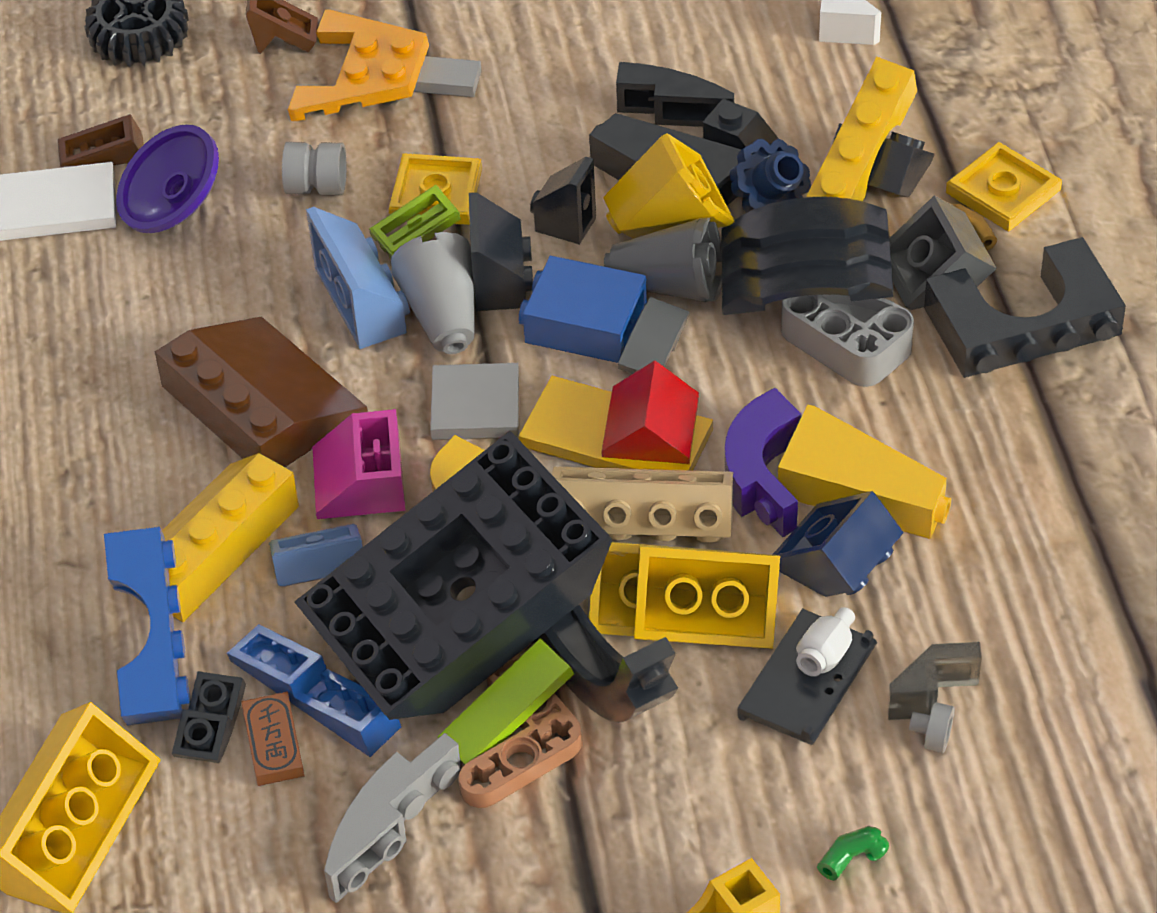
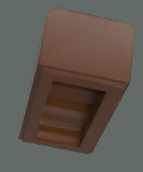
[57,114,144,168]

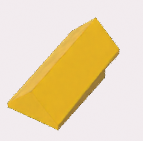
[589,542,780,649]

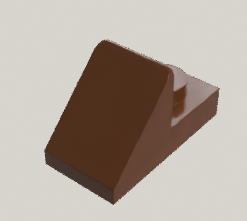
[245,0,318,54]

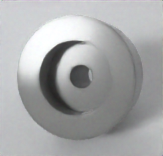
[909,702,955,753]

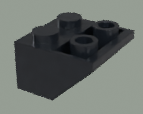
[833,123,934,197]

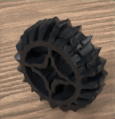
[84,0,189,67]

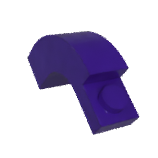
[725,388,802,537]

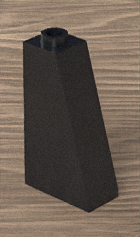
[589,113,741,206]

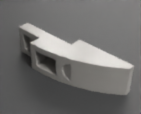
[324,733,461,903]

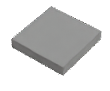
[431,363,519,440]

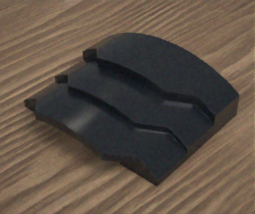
[721,197,894,315]

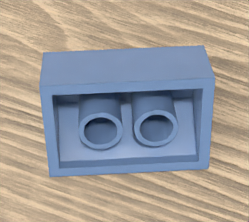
[306,207,410,349]

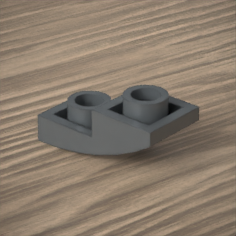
[618,297,690,374]

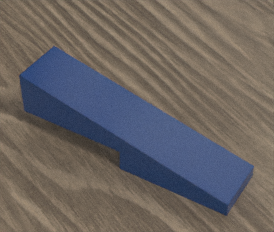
[227,624,402,757]

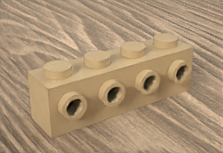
[552,467,733,542]

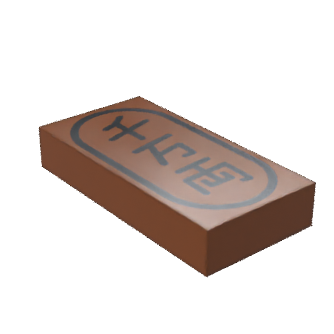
[241,692,305,786]

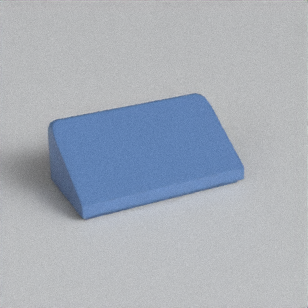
[269,524,363,586]

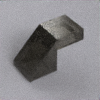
[887,642,982,720]

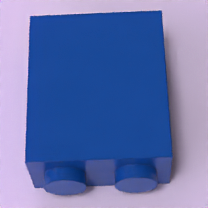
[518,255,647,363]

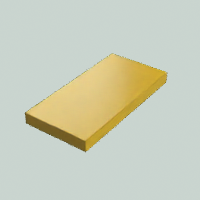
[518,375,713,471]

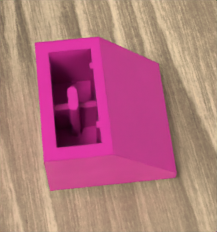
[312,409,406,519]

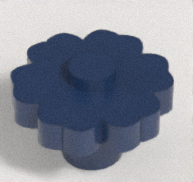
[729,139,811,213]

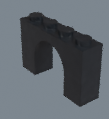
[924,237,1126,378]

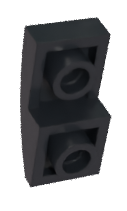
[172,671,246,763]

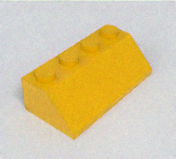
[162,453,299,622]
[0,702,161,913]

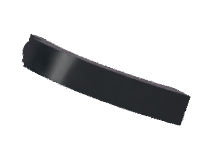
[534,605,678,723]

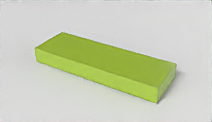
[437,639,575,765]

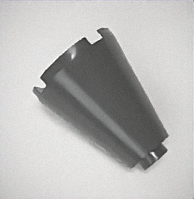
[604,218,722,302]

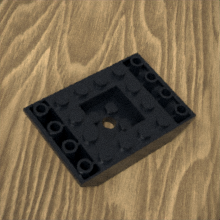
[294,431,612,720]

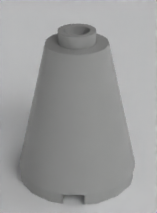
[391,232,474,354]

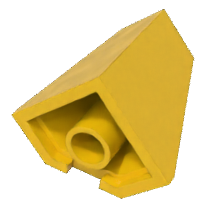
[603,133,735,238]

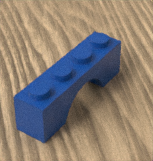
[104,527,190,726]

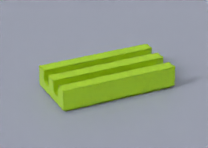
[369,185,461,259]

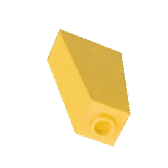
[778,404,951,539]

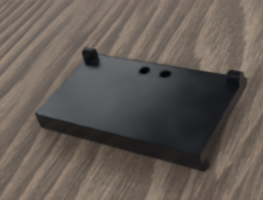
[737,608,877,745]

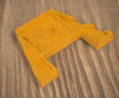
[287,10,429,121]

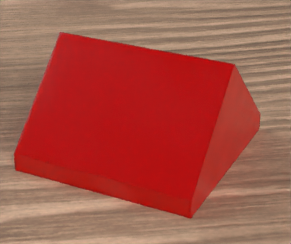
[601,360,699,464]

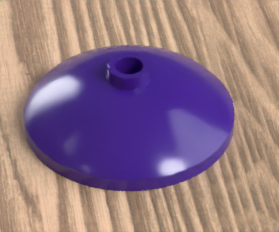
[116,125,219,233]

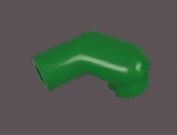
[817,826,889,881]

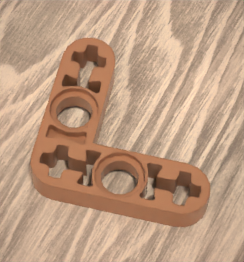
[459,654,582,808]

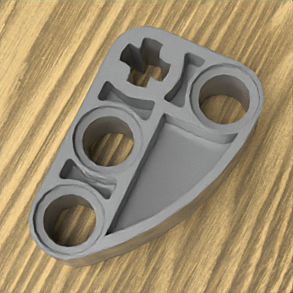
[781,295,914,387]

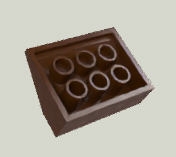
[155,316,368,467]

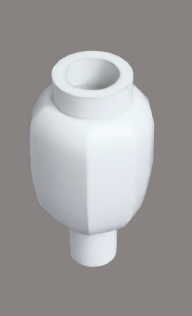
[796,607,855,676]

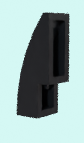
[616,62,735,127]

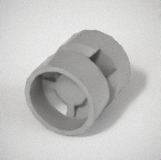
[282,142,347,195]

